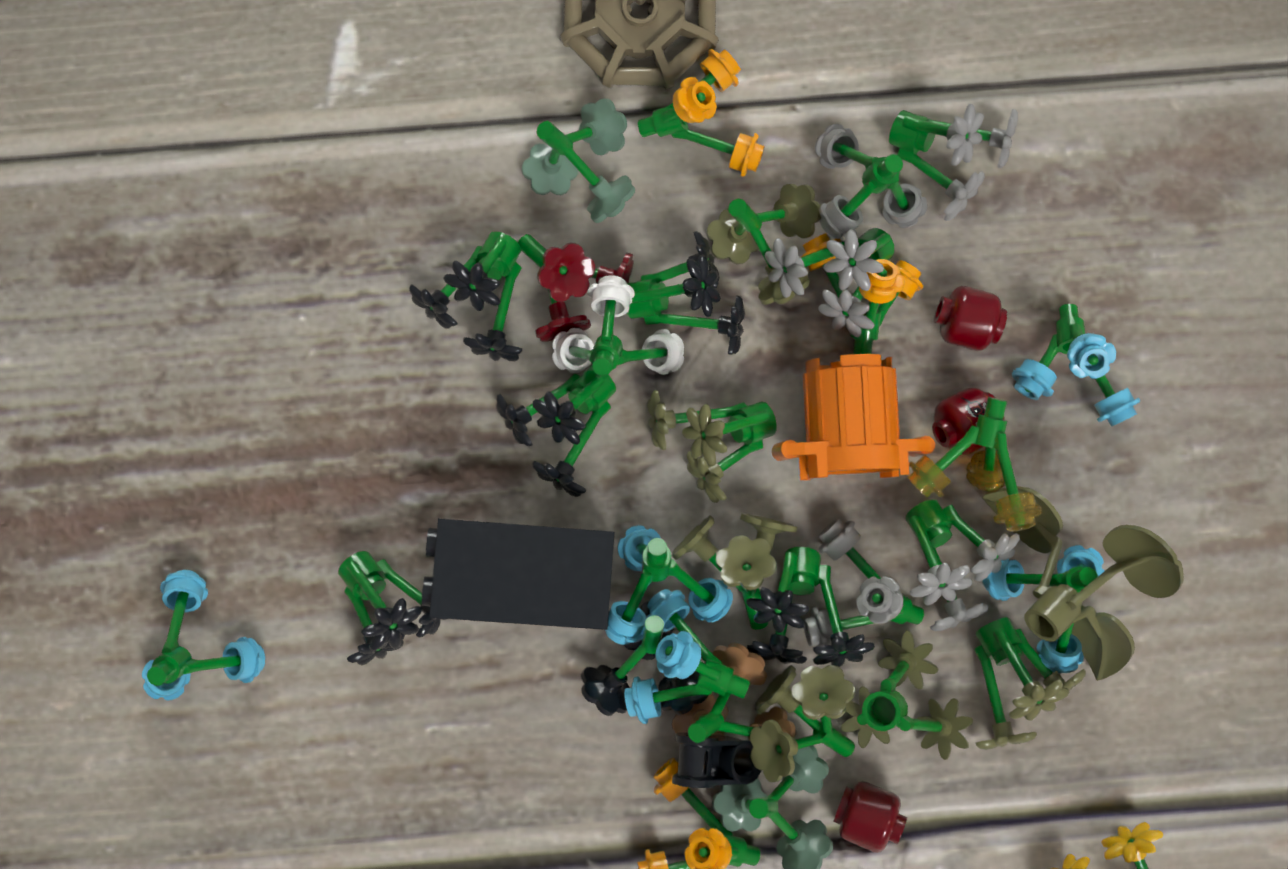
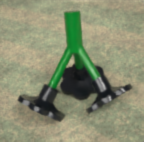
[581,601,709,716]

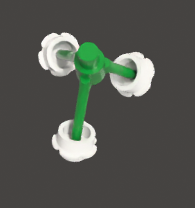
[552,275,684,376]

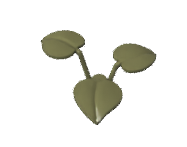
[982,486,1184,681]

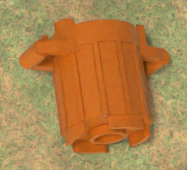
[772,354,935,481]

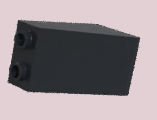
[422,518,615,630]

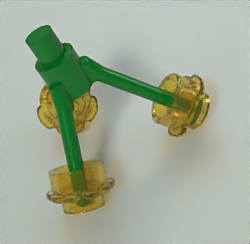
[907,397,1042,531]

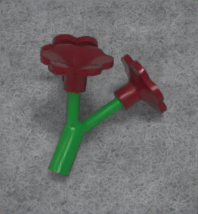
[518,234,634,342]

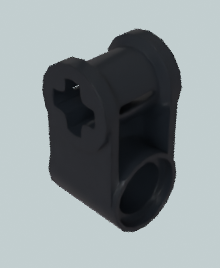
[672,732,762,788]

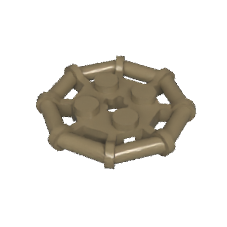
[560,0,719,90]

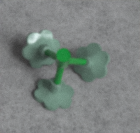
[521,98,635,223]
[712,746,833,869]

